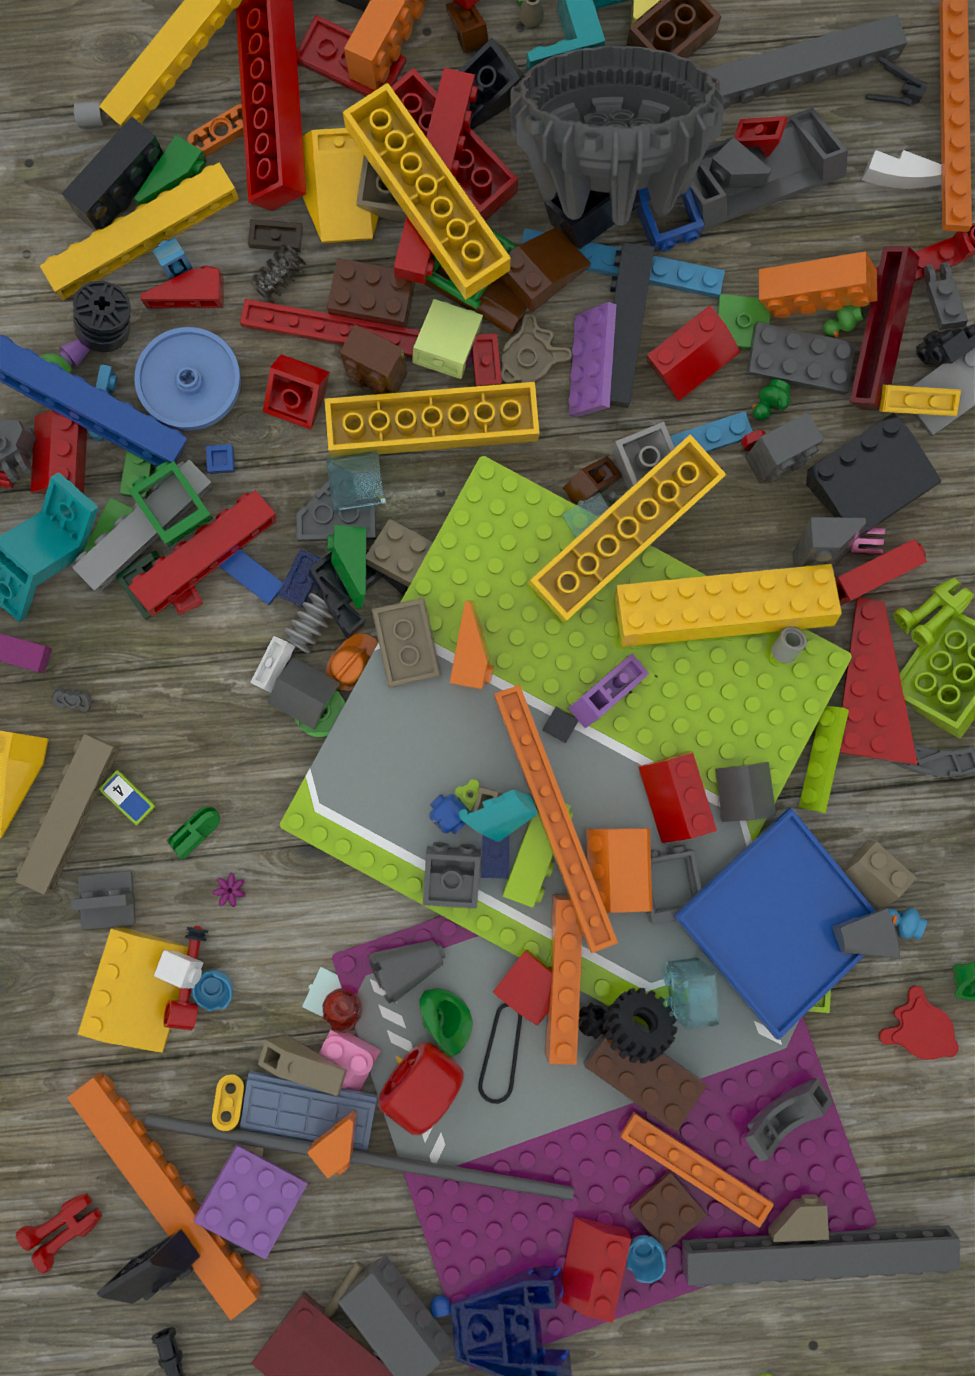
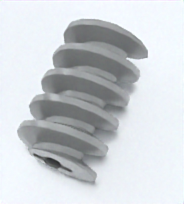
[283,593,334,653]

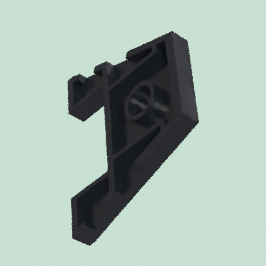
[309,549,409,639]

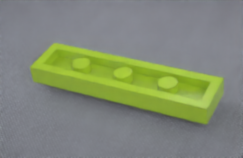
[799,706,849,813]

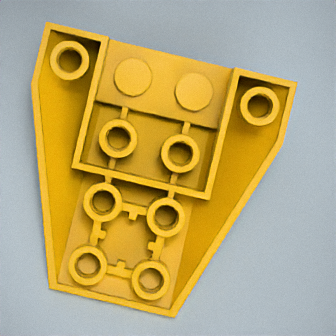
[302,128,379,243]
[0,730,49,839]

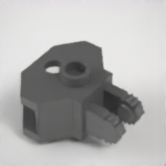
[0,419,36,483]

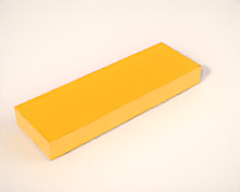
[879,384,961,416]

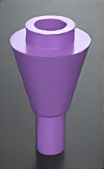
[59,339,90,368]

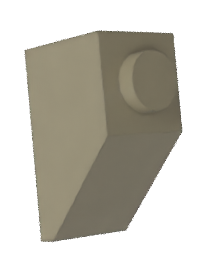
[768,1194,829,1242]

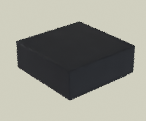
[543,706,578,743]

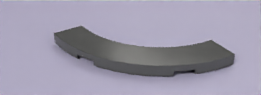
[890,743,975,777]

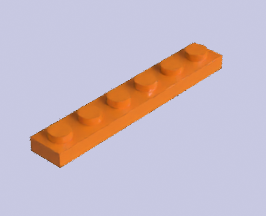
[620,1112,774,1228]

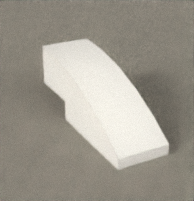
[862,150,941,189]

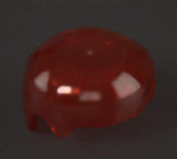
[322,988,363,1033]

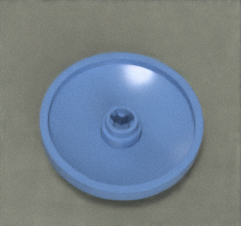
[134,327,241,431]

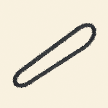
[479,1003,522,1104]

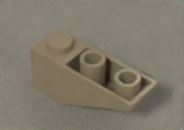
[258,1035,347,1096]

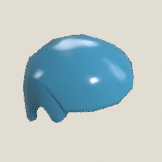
[192,970,233,1012]
[625,1235,666,1283]

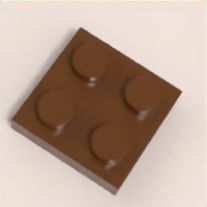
[629,1170,707,1252]

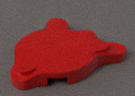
[879,985,959,1060]

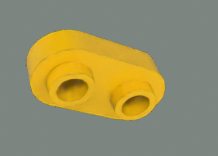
[212,1074,244,1131]

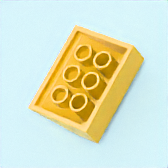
[78,926,189,1053]

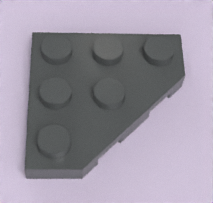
[296,460,376,542]

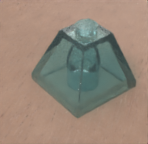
[326,451,386,511]

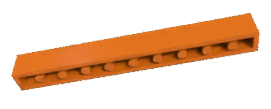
[67,1072,261,1320]

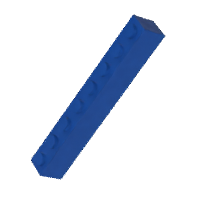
[0,335,187,467]

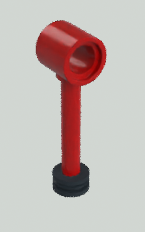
[163,926,208,1031]

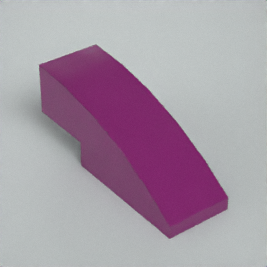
[0,634,52,674]

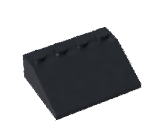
[806,413,941,539]

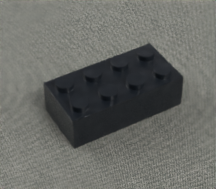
[61,116,164,231]

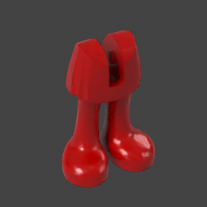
[16,1193,103,1274]

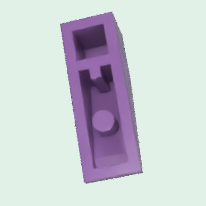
[568,654,649,728]

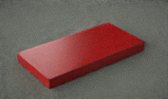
[296,15,407,97]

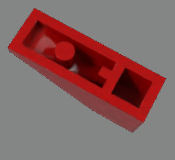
[140,266,224,309]

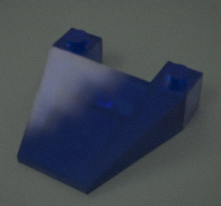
[450,1266,572,1376]

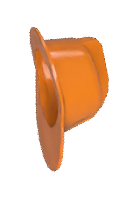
[326,633,378,691]

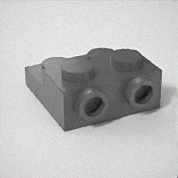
[423,842,481,909]

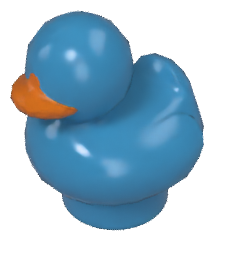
[888,908,928,940]

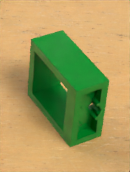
[128,461,213,547]

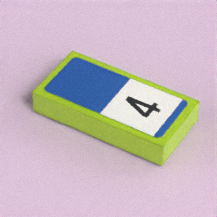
[98,770,157,826]

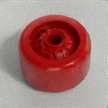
[378,1042,464,1135]

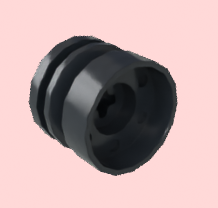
[73,281,131,352]

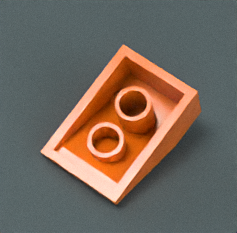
[450,600,494,689]

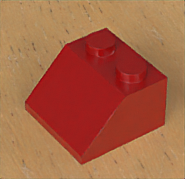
[263,354,330,430]

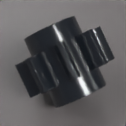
[578,1002,608,1039]

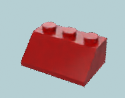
[647,305,741,402]
[30,410,88,494]
[638,751,717,843]
[557,1216,631,1323]

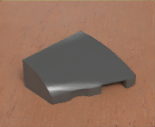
[832,908,900,958]

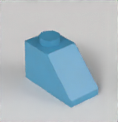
[153,238,193,280]

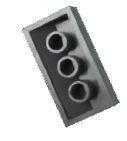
[338,1255,454,1376]

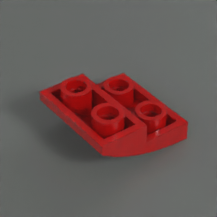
[493,950,552,1026]

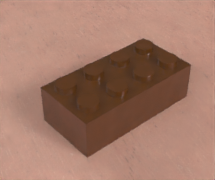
[583,1031,707,1132]

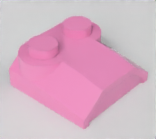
[319,1025,381,1092]

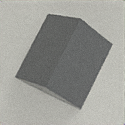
[268,657,341,729]
[715,762,776,822]

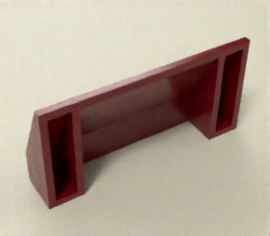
[251,1291,393,1376]

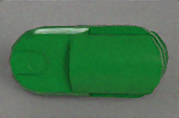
[167,806,220,860]

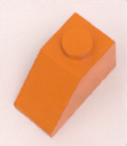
[307,1110,357,1178]

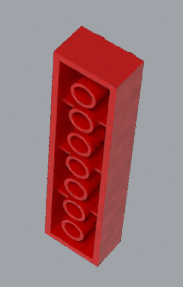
[235,0,306,211]

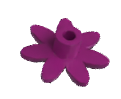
[212,873,245,907]

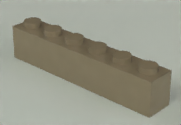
[15,734,120,895]

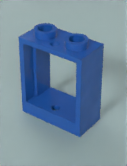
[636,187,704,252]

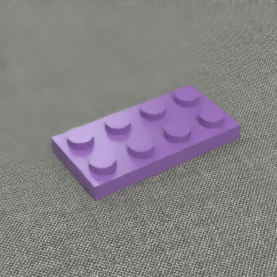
[568,302,616,418]

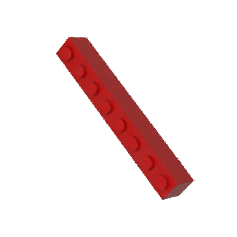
[393,68,478,285]

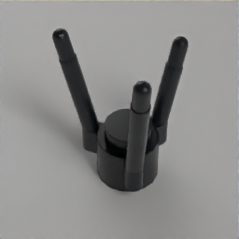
[865,57,928,107]

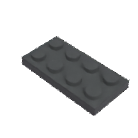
[746,322,856,395]

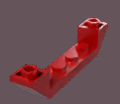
[875,223,975,282]

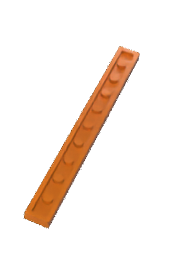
[939,0,972,232]
[494,685,618,953]

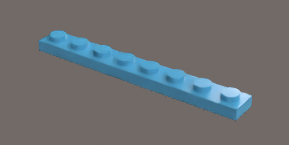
[521,228,725,298]

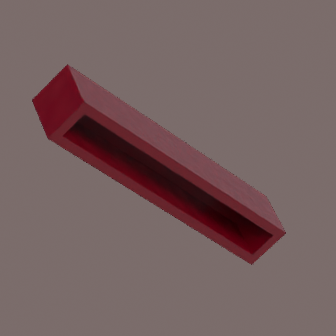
[850,246,920,411]

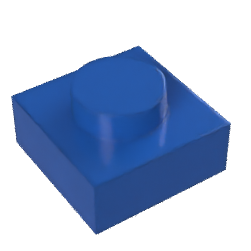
[206,444,235,474]

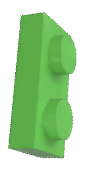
[120,451,153,499]

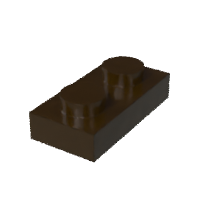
[248,219,303,252]

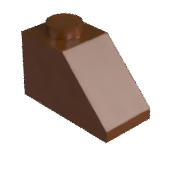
[563,456,622,507]

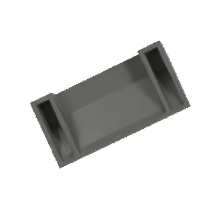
[689,107,848,229]

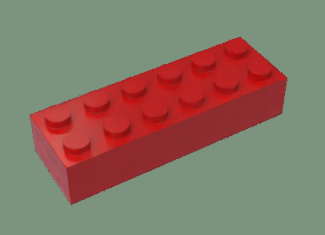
[391,68,518,221]

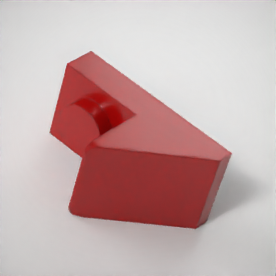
[734,116,788,158]

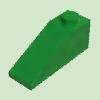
[134,135,207,206]
[327,525,366,609]

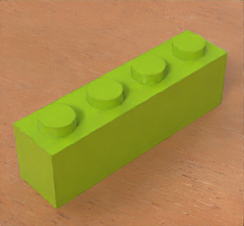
[502,803,574,908]

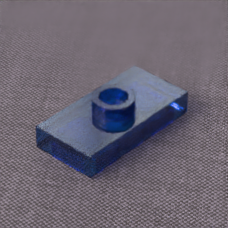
[481,834,510,878]

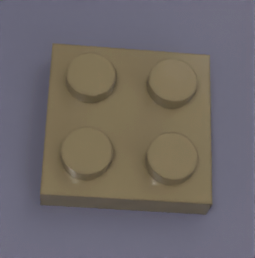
[366,519,433,587]

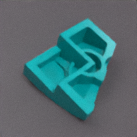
[458,790,538,842]

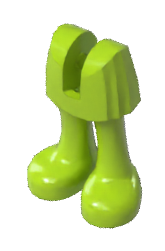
[893,577,974,648]

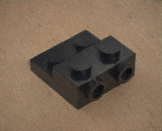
[916,324,975,365]

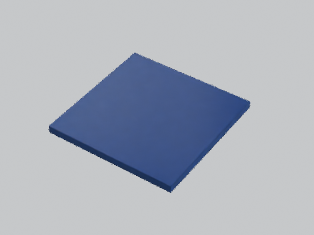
[673,808,875,1040]

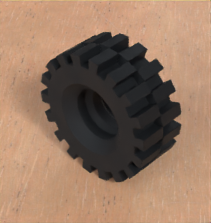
[603,988,677,1064]

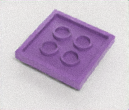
[193,1143,308,1259]

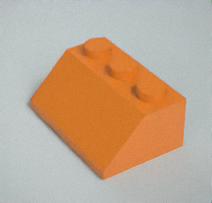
[586,828,653,913]

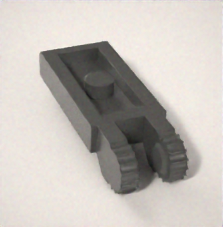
[923,262,968,330]

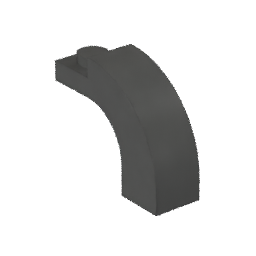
[745,1078,833,1162]

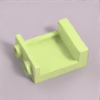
[412,299,483,379]

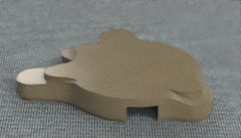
[501,313,573,384]

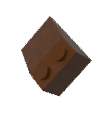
[500,227,591,313]

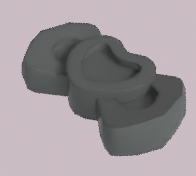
[52,687,93,712]

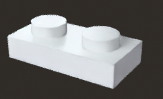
[250,636,295,693]

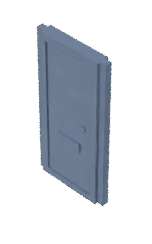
[240,1071,378,1151]

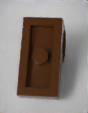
[445,1,489,54]

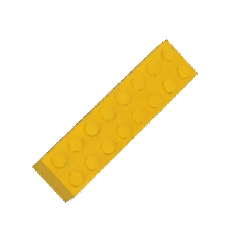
[343,83,511,300]
[325,382,539,458]
[527,434,726,622]
[614,564,842,647]

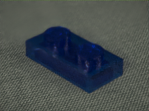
[278,548,322,608]

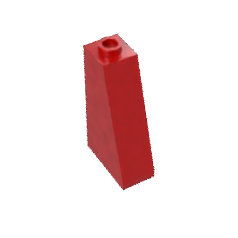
[835,539,927,606]

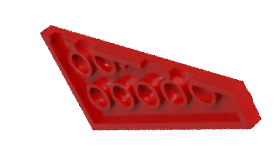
[839,598,918,765]

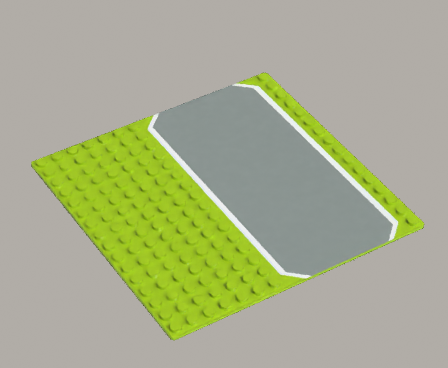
[280,456,852,1028]

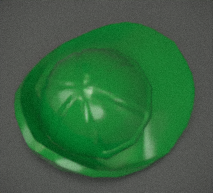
[419,988,473,1057]

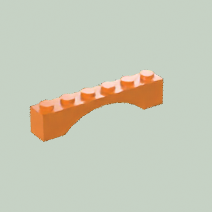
[545,894,583,1065]

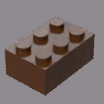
[626,0,722,58]
[327,258,415,328]
[340,325,407,395]

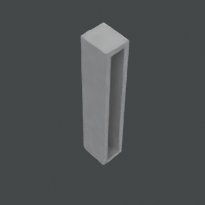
[72,460,214,593]

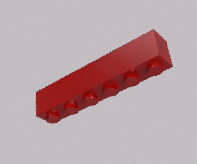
[128,490,277,617]

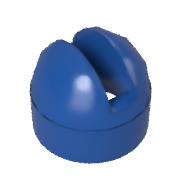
[430,1295,453,1318]

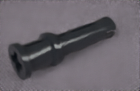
[151,1327,185,1376]

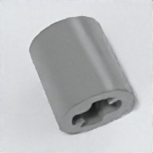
[74,101,106,127]

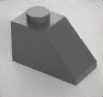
[709,137,772,188]

